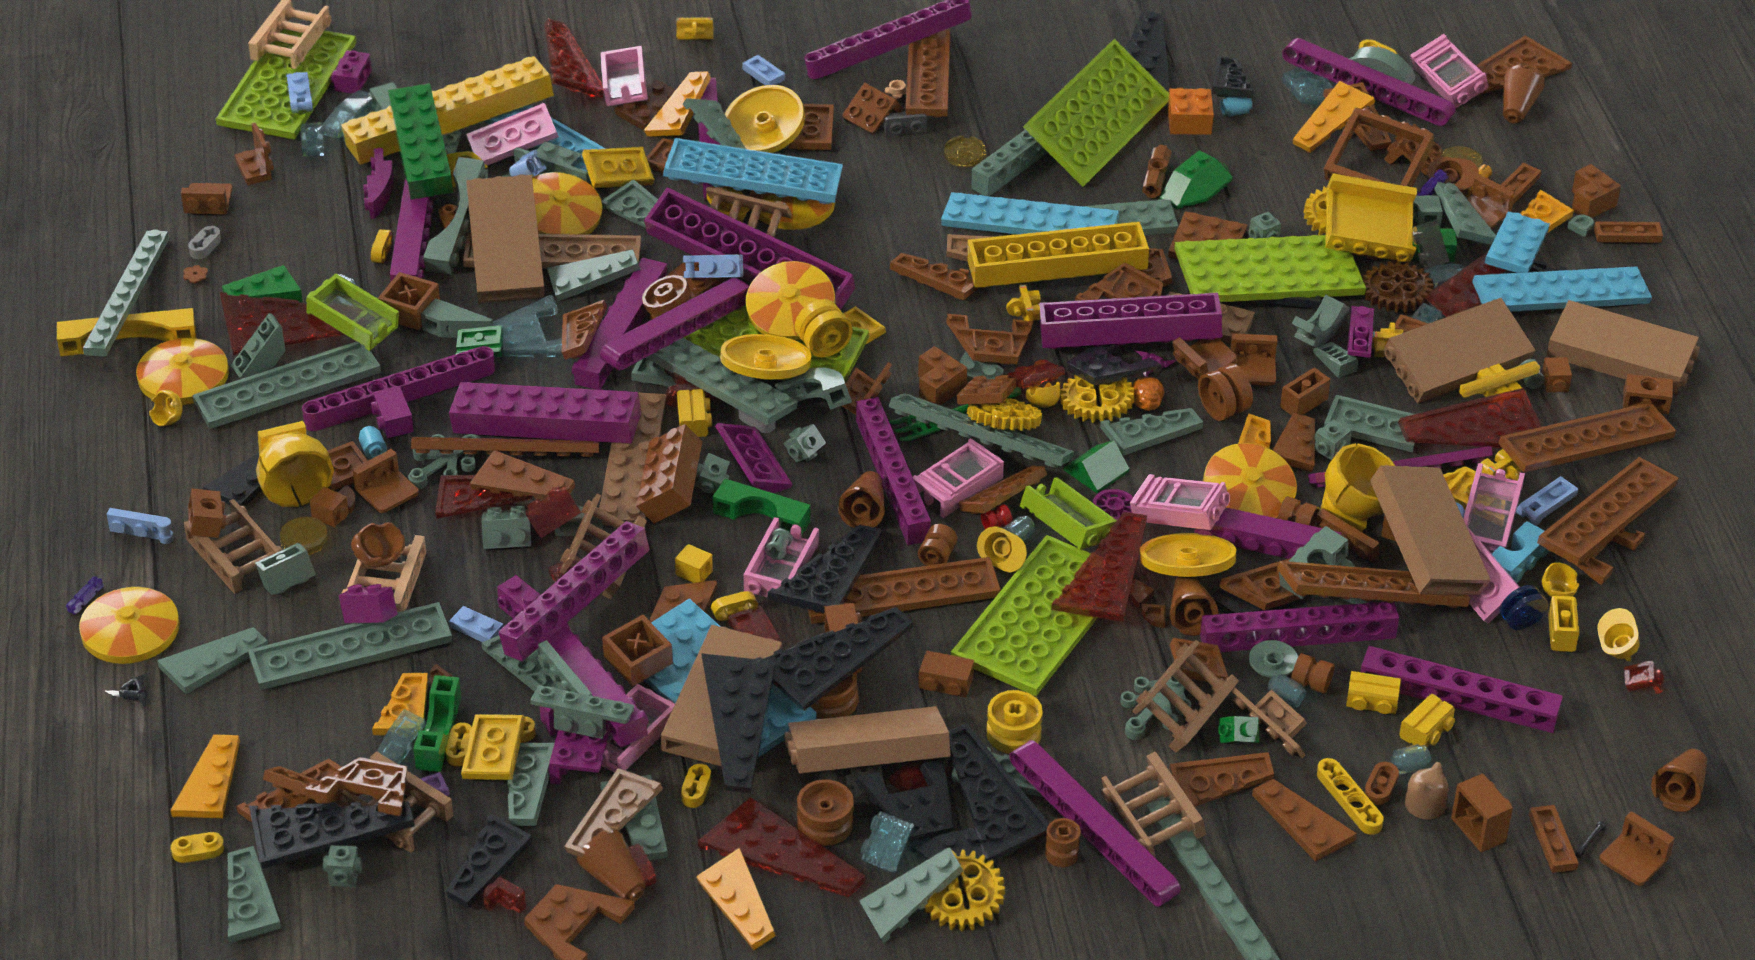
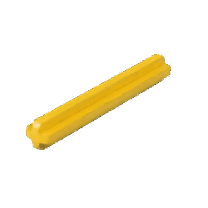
[1459,361,1540,398]

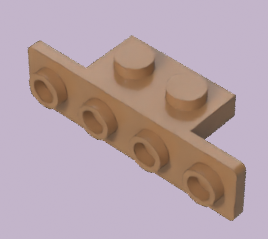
[1231,687,1307,758]

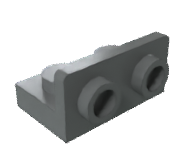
[882,112,927,136]

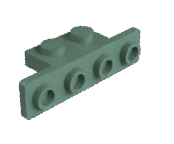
[514,141,589,183]
[531,685,634,739]

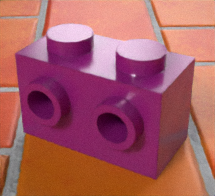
[332,50,372,95]
[370,386,414,438]
[497,575,540,619]
[339,584,398,623]

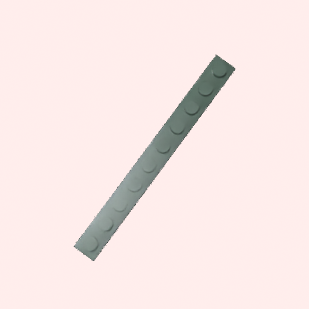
[83,230,169,356]
[1146,797,1280,960]

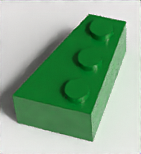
[222,265,304,319]

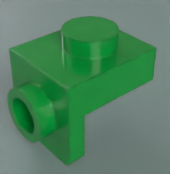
[1219,716,1259,743]

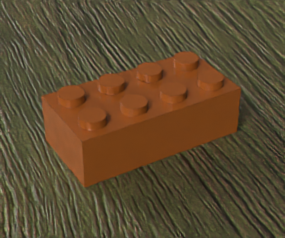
[636,424,702,523]

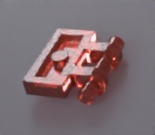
[1007,359,1065,388]

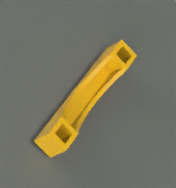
[57,308,196,356]

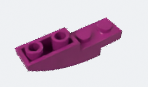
[363,148,394,219]
[1347,306,1374,358]

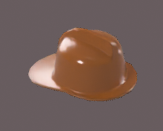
[1428,157,1479,190]

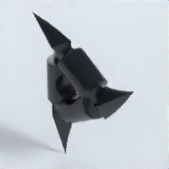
[106,672,150,708]

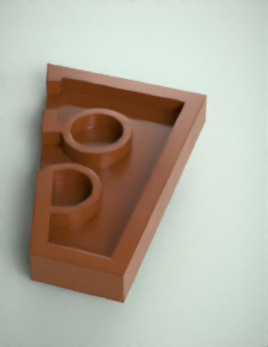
[1272,413,1315,472]

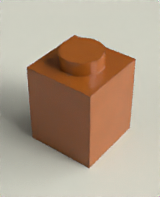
[1542,357,1572,392]
[309,487,349,528]

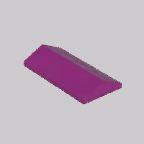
[715,423,792,493]

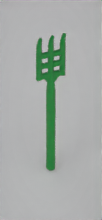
[889,387,1021,441]

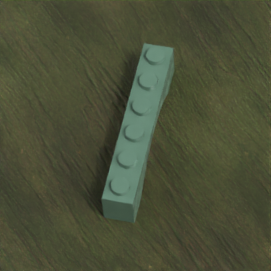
[423,157,488,275]

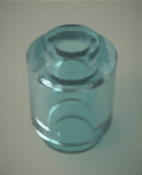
[1003,516,1035,542]
[1267,674,1306,707]
[1391,744,1431,774]

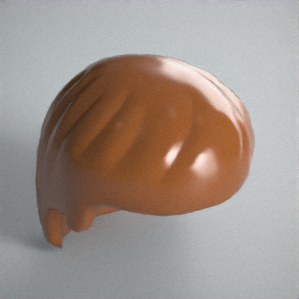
[351,522,405,568]

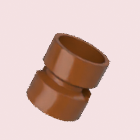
[1277,496,1319,527]
[918,524,958,566]
[1291,653,1335,694]
[1045,818,1080,867]

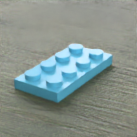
[1485,211,1550,273]

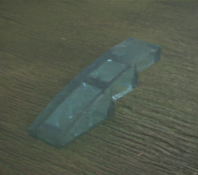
[319,90,372,138]

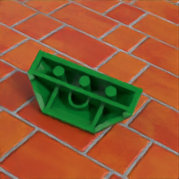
[1160,150,1233,209]

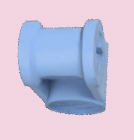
[510,150,547,177]

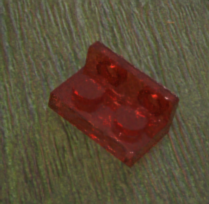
[525,486,581,538]

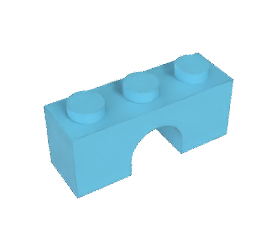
[1492,521,1549,583]

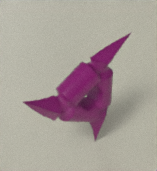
[1134,350,1176,377]

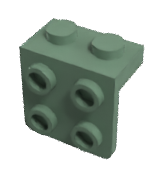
[482,506,531,549]

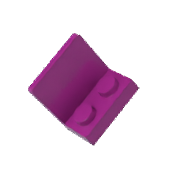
[549,730,609,785]

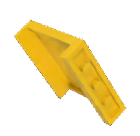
[1325,174,1417,262]

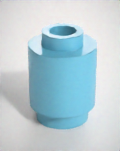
[1220,96,1252,117]
[359,426,387,459]

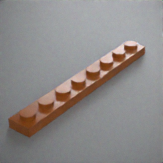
[411,437,599,456]

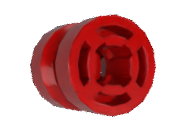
[981,504,1013,529]

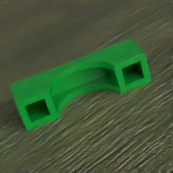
[713,479,811,536]
[414,675,462,772]

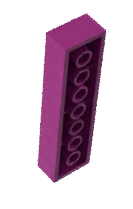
[1039,293,1222,349]
[449,382,642,443]

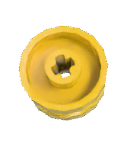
[794,299,853,358]
[987,690,1043,754]

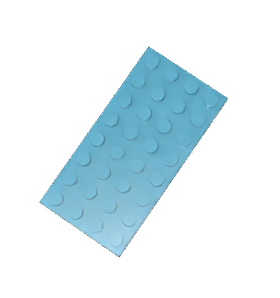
[663,138,843,204]
[643,598,816,757]

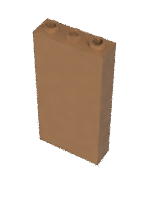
[466,174,544,303]
[1384,298,1536,404]
[1546,300,1700,394]
[1370,465,1491,595]
[661,624,782,766]
[784,706,950,773]

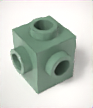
[1249,212,1281,238]
[1315,419,1352,460]
[783,424,826,462]
[695,453,730,494]
[323,845,362,887]

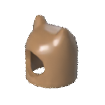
[1405,762,1449,819]

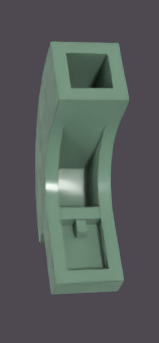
[1348,47,1416,85]
[1292,295,1350,347]
[775,368,852,410]

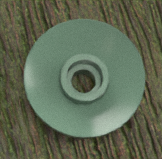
[1249,640,1298,678]

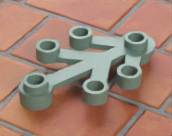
[408,434,480,489]
[1120,676,1191,740]

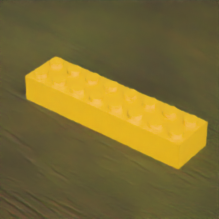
[967,222,1149,288]

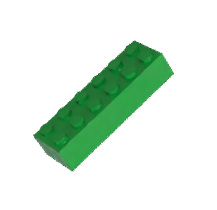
[388,83,453,200]

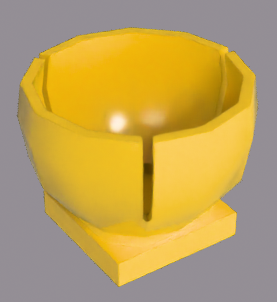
[256,421,334,507]
[1320,443,1395,532]

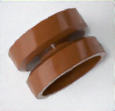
[642,275,695,319]
[1198,363,1253,421]
[810,672,859,719]
[797,779,854,846]

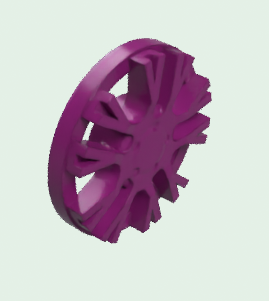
[1093,489,1134,525]

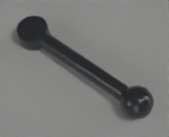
[1576,821,1606,858]

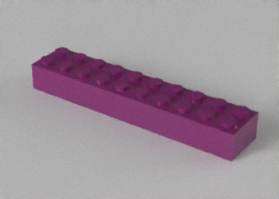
[644,187,855,310]

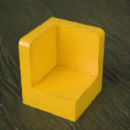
[675,544,713,583]

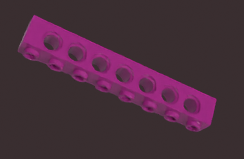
[856,397,931,545]
[498,521,649,662]
[1200,601,1399,652]
[1360,646,1563,733]

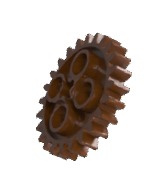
[1363,261,1434,313]

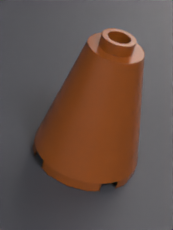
[1503,65,1545,123]
[838,471,885,528]
[1170,576,1219,636]
[1651,749,1708,812]
[577,828,645,901]

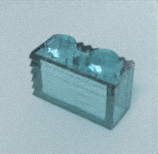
[861,812,914,873]

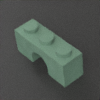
[1413,196,1443,228]
[1279,526,1349,599]

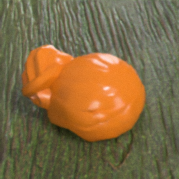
[1132,377,1164,411]

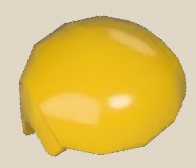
[1026,382,1061,408]
[149,390,183,427]
[1542,562,1579,597]

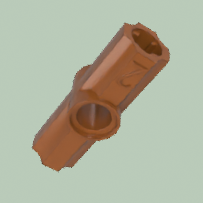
[1142,145,1171,198]

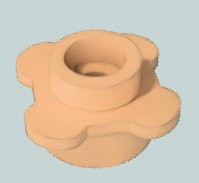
[885,80,907,99]

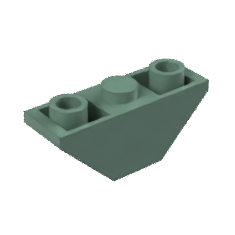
[231,313,285,379]

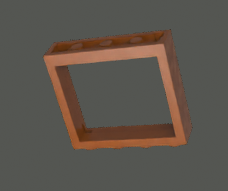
[1324,107,1434,187]

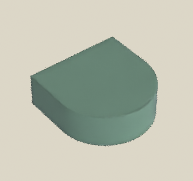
[1567,215,1594,237]

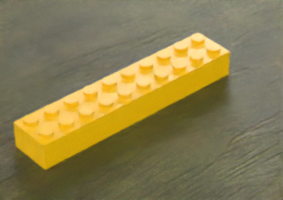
[341,56,554,165]

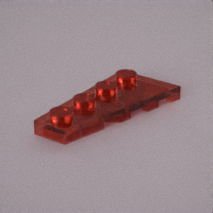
[435,475,533,519]

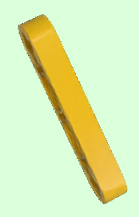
[1317,758,1383,835]

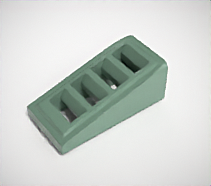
[1313,342,1358,378]

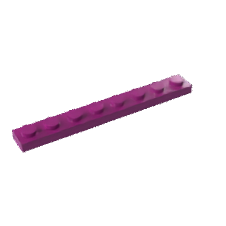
[1308,446,1493,487]

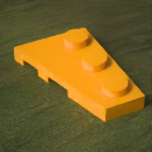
[372,673,428,735]

